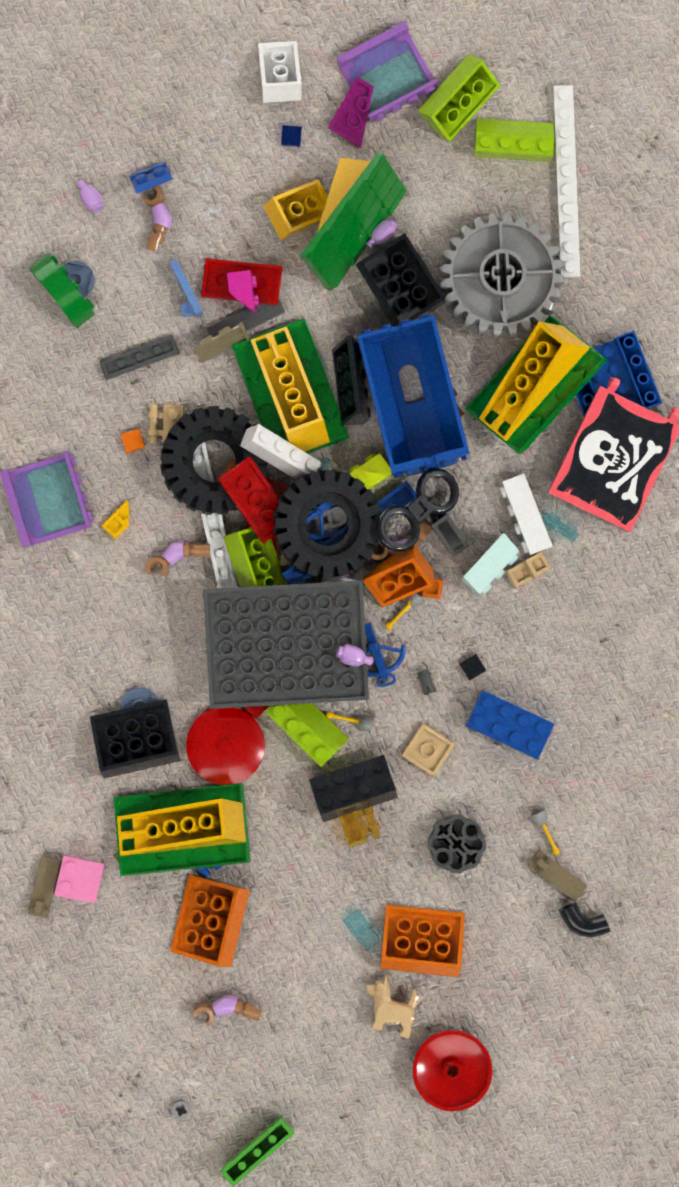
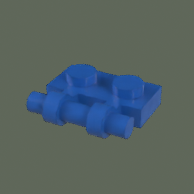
[129,162,173,194]

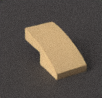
[505,551,551,589]

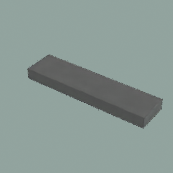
[207,300,285,337]
[100,335,180,380]

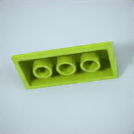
[418,54,501,142]
[474,118,554,162]
[223,528,286,587]
[265,703,348,767]

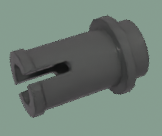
[416,669,436,695]

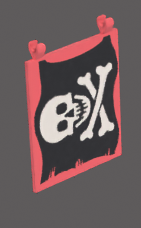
[548,377,679,532]

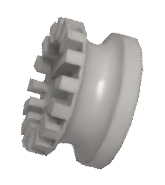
[172,1100,191,1119]

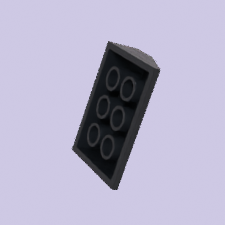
[355,233,445,327]
[332,335,371,426]
[90,699,181,779]

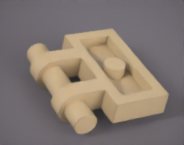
[147,404,183,444]

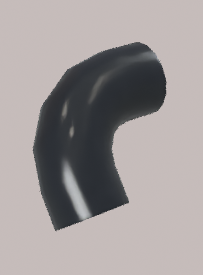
[559,903,611,938]

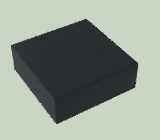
[459,654,486,681]

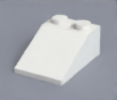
[258,41,302,103]

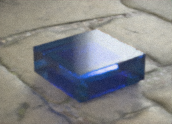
[281,125,302,147]

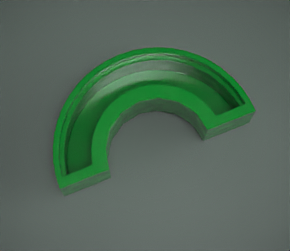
[29,253,95,328]

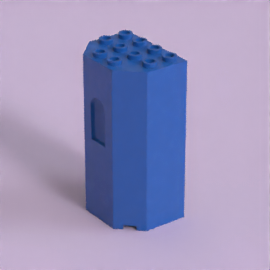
[357,314,470,478]

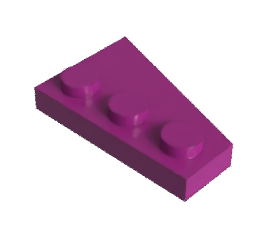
[328,77,374,148]

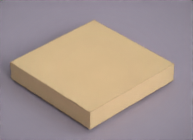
[401,723,456,777]

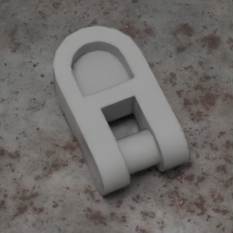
[313,507,347,533]

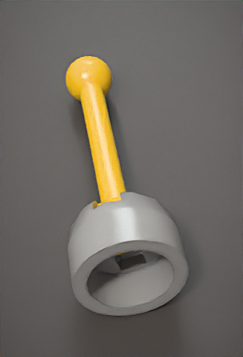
[385,593,425,630]
[326,711,374,732]
[530,809,560,855]

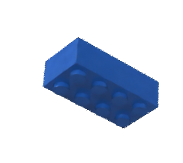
[465,690,554,760]

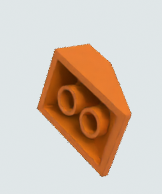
[362,545,434,608]

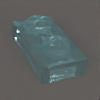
[542,512,579,542]

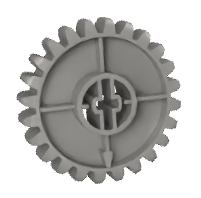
[438,212,565,340]

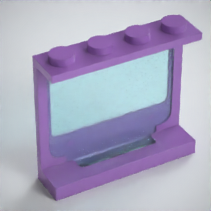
[337,21,438,123]
[0,450,94,548]

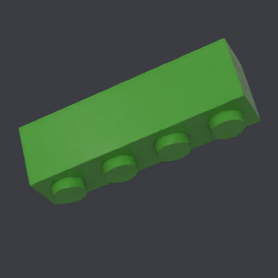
[220,1114,295,1187]

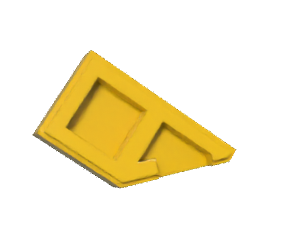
[101,500,129,540]

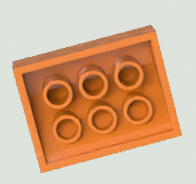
[170,874,250,967]
[380,905,465,977]

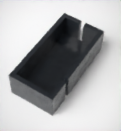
[309,755,398,822]

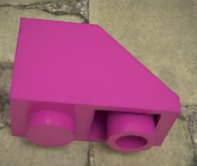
[227,270,259,313]

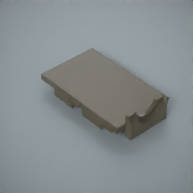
[193,322,250,363]

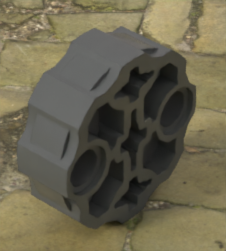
[427,814,486,873]

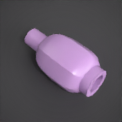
[77,180,104,213]
[366,218,398,248]
[336,644,373,666]

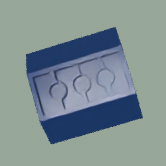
[575,330,662,417]

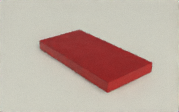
[201,258,283,306]
[217,456,279,544]

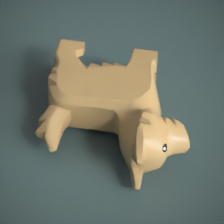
[366,973,420,1038]

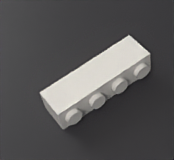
[240,424,321,480]
[499,473,552,556]

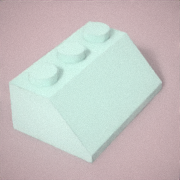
[461,533,519,595]

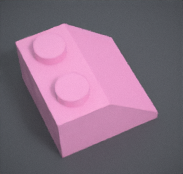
[54,855,105,903]

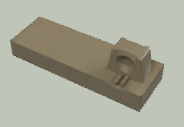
[528,850,587,902]
[28,856,61,918]

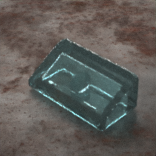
[342,908,382,951]

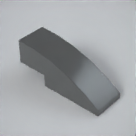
[425,497,469,557]

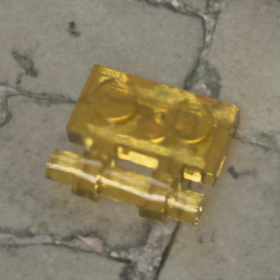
[339,806,381,848]

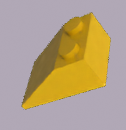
[263,179,328,241]

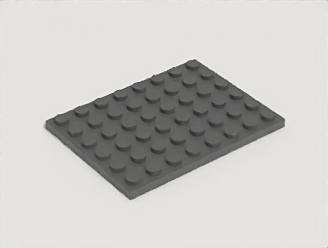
[203,581,369,709]

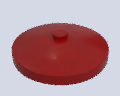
[186,707,265,785]
[412,1030,492,1111]

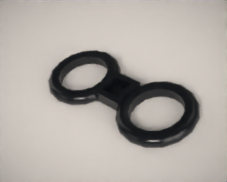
[376,468,459,552]

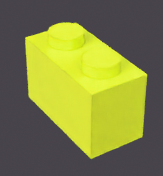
[348,453,392,490]

